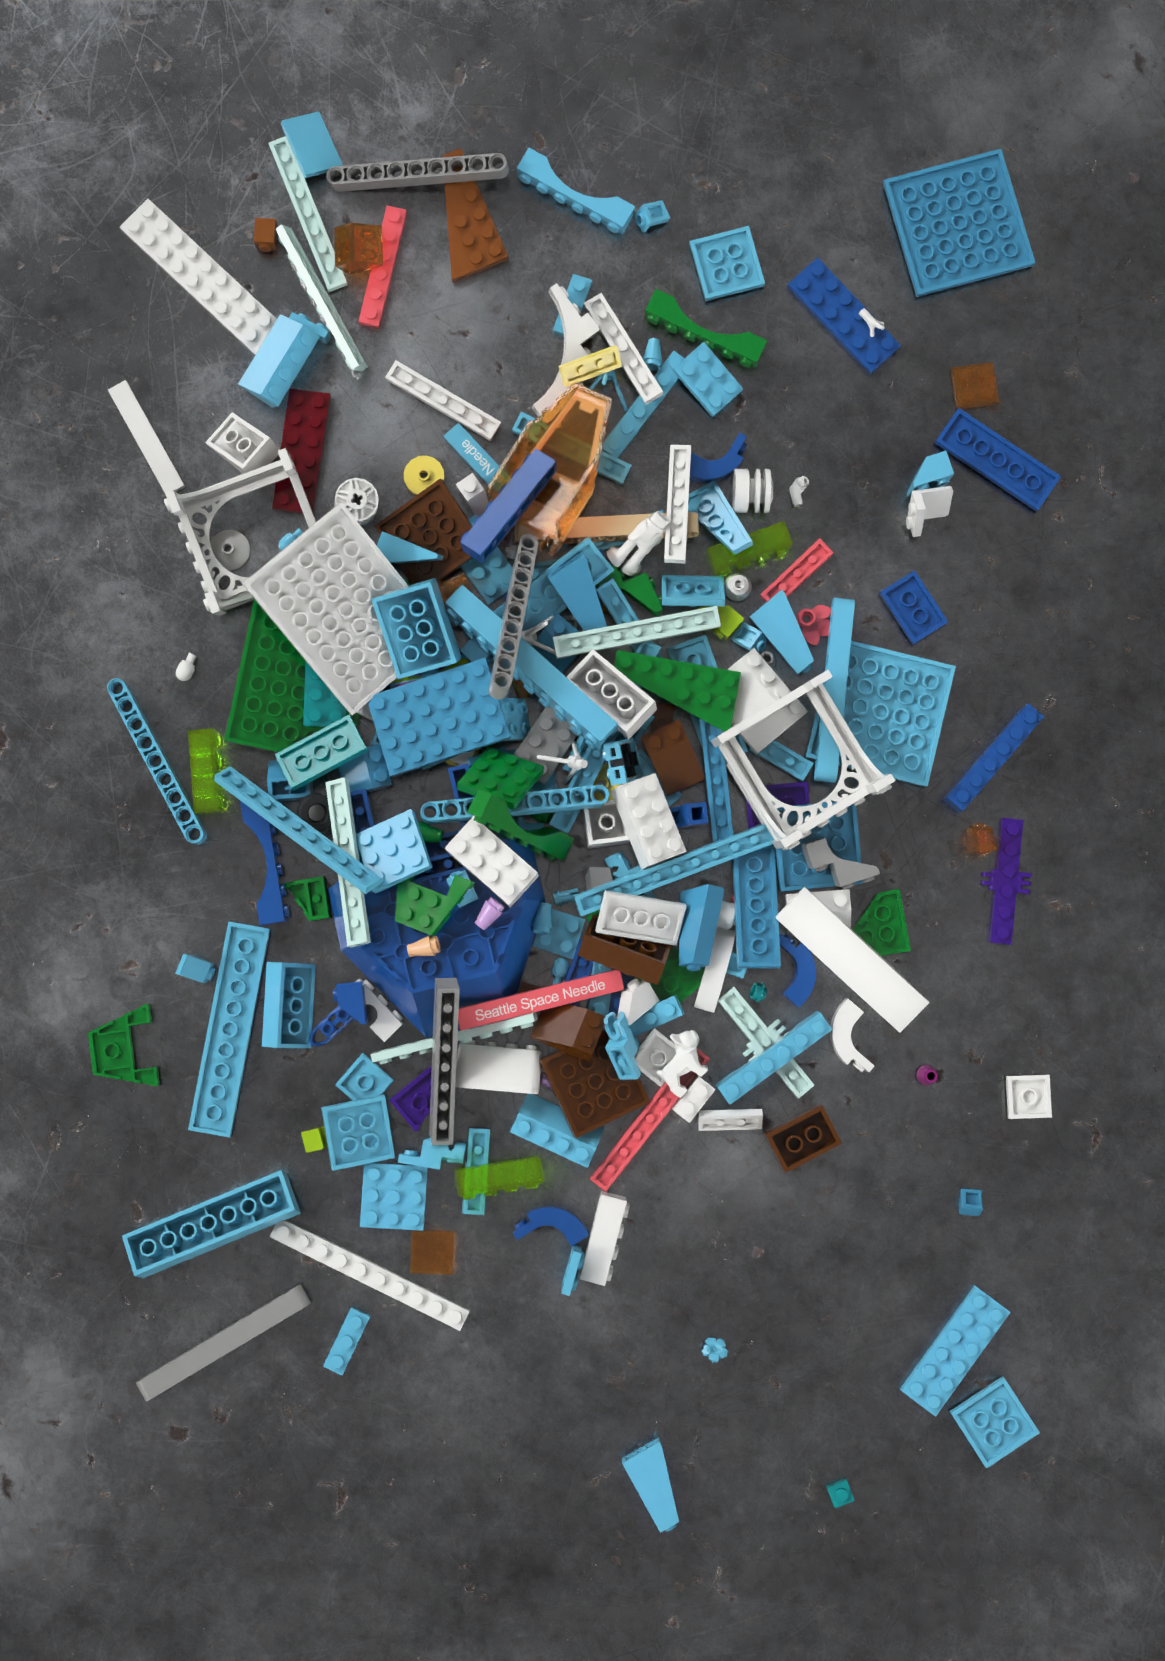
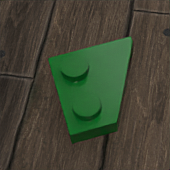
[285,876,331,921]

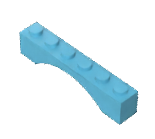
[517,148,635,235]
[715,1011,833,1104]

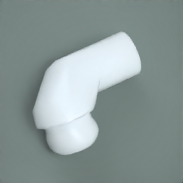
[789,476,809,507]

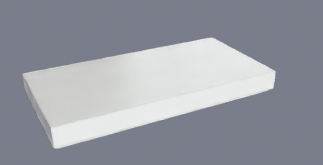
[595,890,687,946]

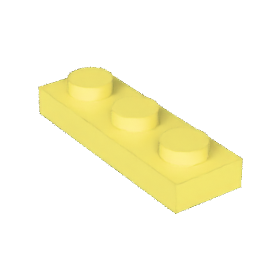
[559,345,622,387]

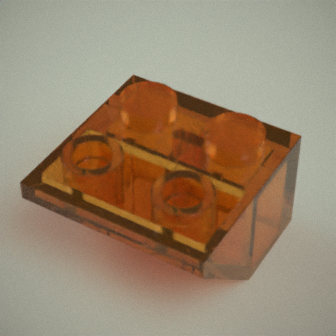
[334,223,383,275]

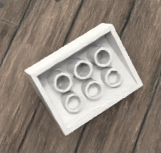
[727,648,808,755]

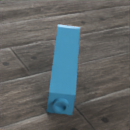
[548,552,607,631]
[679,884,724,971]

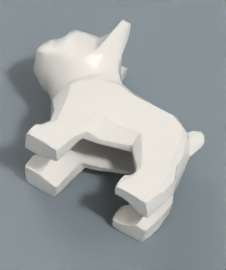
[657,1030,708,1098]

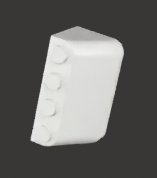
[455,1040,543,1094]

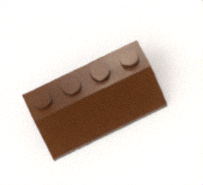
[578,914,671,985]

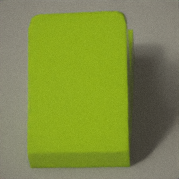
[301,1126,328,1153]

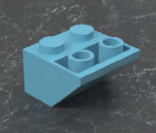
[907,451,954,497]

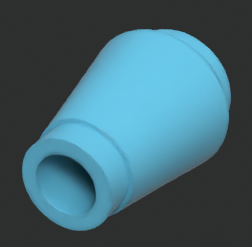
[643,338,662,371]
[532,902,552,935]

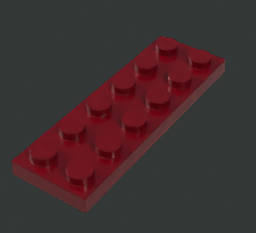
[272,388,331,514]

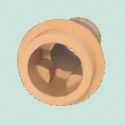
[407,935,441,957]

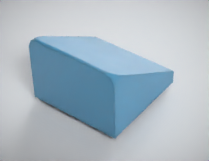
[959,1188,983,1216]

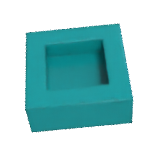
[826,1478,855,1508]

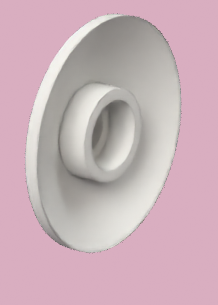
[209,530,250,571]

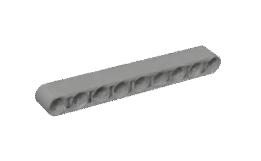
[326,153,509,192]
[489,534,538,699]
[136,1284,311,1402]

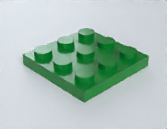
[457,747,544,810]

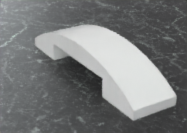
[694,927,736,1013]

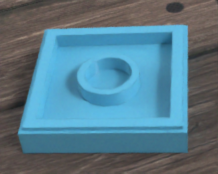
[335,1053,395,1100]

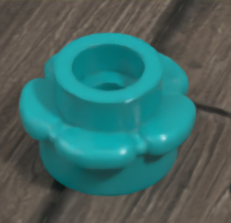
[750,982,767,1003]

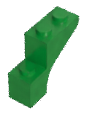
[596,564,665,616]

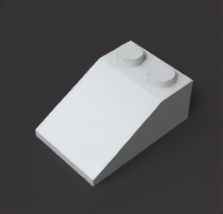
[205,412,280,474]

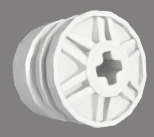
[732,469,773,513]
[334,478,379,526]

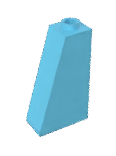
[749,590,814,675]
[622,1437,679,1533]

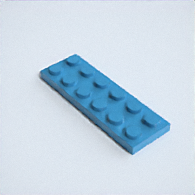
[732,844,781,968]

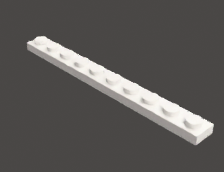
[270,1220,470,1331]

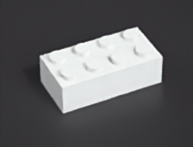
[567,649,657,740]
[611,773,687,870]
[445,816,539,908]
[580,1191,630,1286]

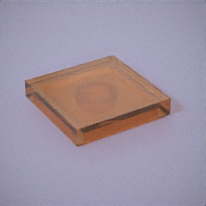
[410,1230,455,1275]

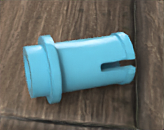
[553,888,578,906]

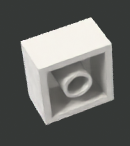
[582,800,630,849]

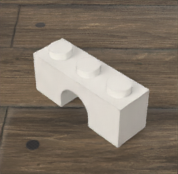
[356,979,404,1042]

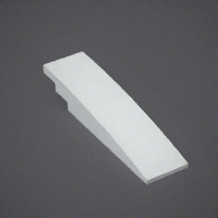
[775,887,929,1032]

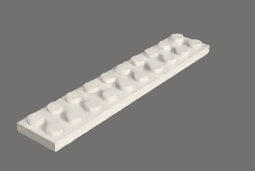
[120,199,277,355]

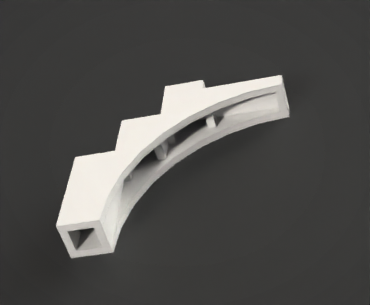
[532,283,600,423]

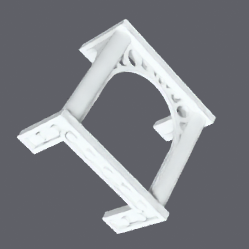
[164,448,316,616]
[711,670,895,850]

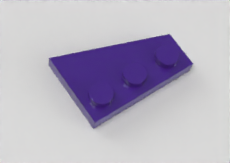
[746,781,810,828]
[389,1064,432,1132]

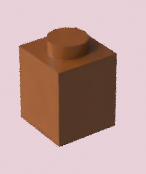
[254,217,279,252]

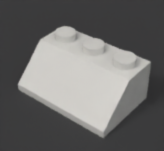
[784,889,851,937]

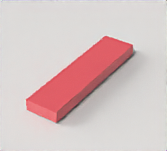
[760,538,834,602]

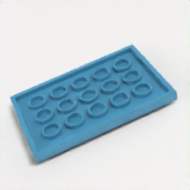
[368,658,511,777]

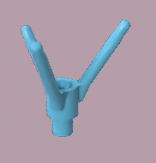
[587,370,628,411]

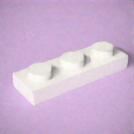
[698,1109,763,1131]

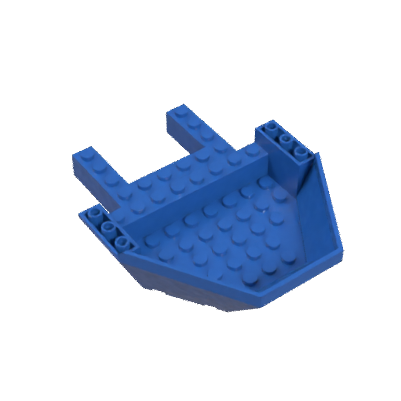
[328,763,546,1038]

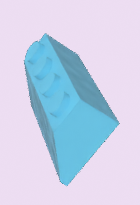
[238,315,320,408]
[262,962,316,1049]
[510,1094,605,1168]

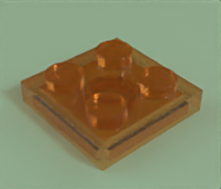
[951,362,999,409]

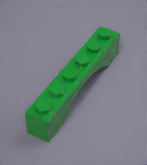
[645,289,767,368]
[467,789,574,861]

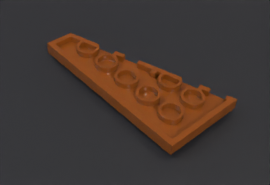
[442,148,509,283]

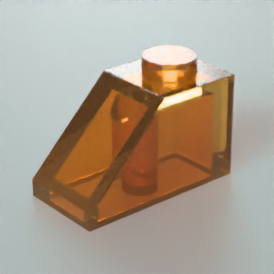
[967,823,997,854]

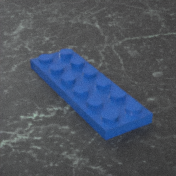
[787,257,901,374]
[935,408,1062,512]

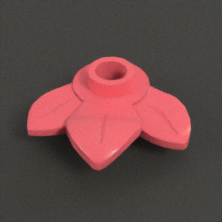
[796,605,831,646]

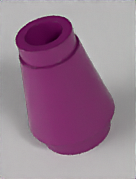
[917,1065,938,1086]

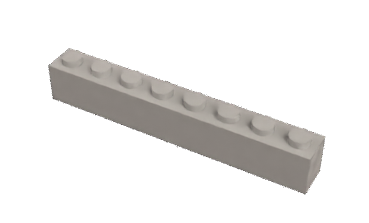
[429,978,460,1145]

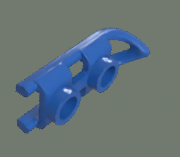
[309,1006,354,1046]

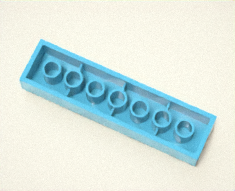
[122,1170,301,1279]

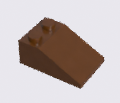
[641,720,705,796]
[530,1004,606,1062]

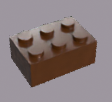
[764,1104,842,1173]

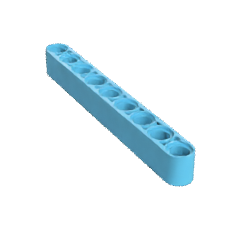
[814,597,855,783]
[107,678,207,845]
[420,785,609,825]

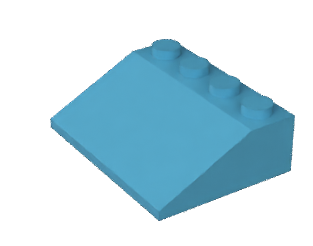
[371,578,462,679]

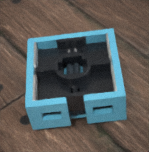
[603,737,642,786]

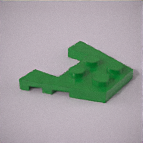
[395,875,475,936]
[88,1004,160,1086]

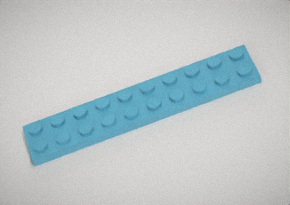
[188,921,271,1138]

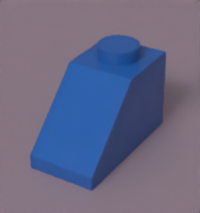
[333,981,368,1024]

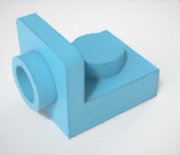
[634,200,670,233]
[731,622,767,653]

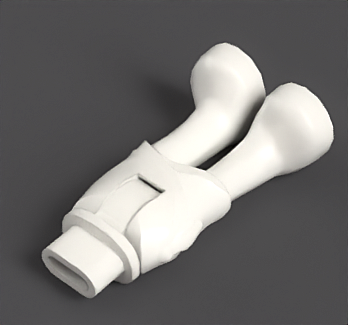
[607,511,670,576]

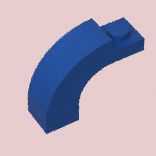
[690,432,748,484]
[670,802,709,829]
[779,934,816,1008]
[513,1205,590,1247]

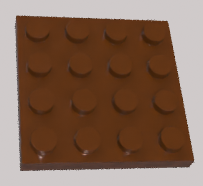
[374,478,473,585]
[539,1030,650,1138]

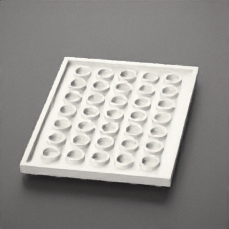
[242,502,408,715]

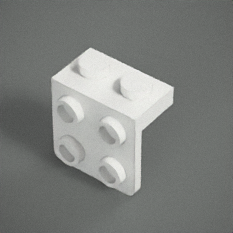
[906,486,953,537]

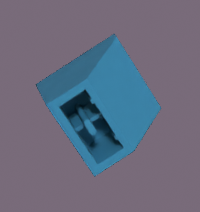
[267,760,313,802]

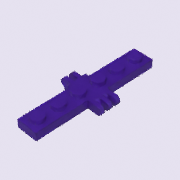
[981,818,1032,945]

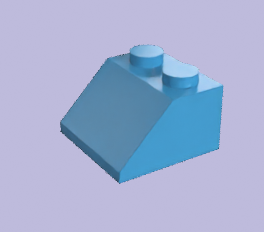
[338,744,392,792]

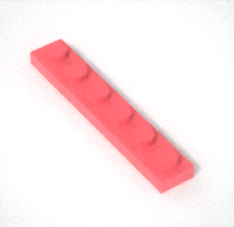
[359,206,407,328]

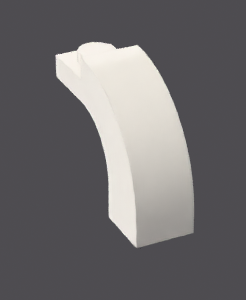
[830,998,874,1072]

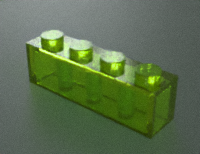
[706,521,793,577]
[188,728,226,815]
[453,1156,544,1200]

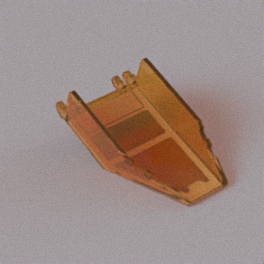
[486,383,612,556]

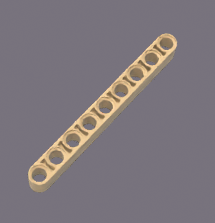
[514,512,699,545]

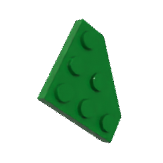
[852,889,911,956]

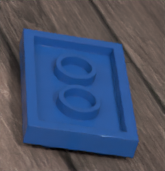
[879,570,949,645]

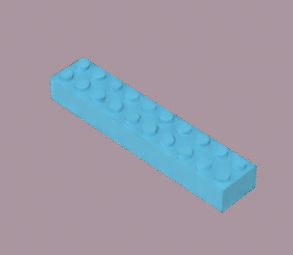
[445,585,618,752]

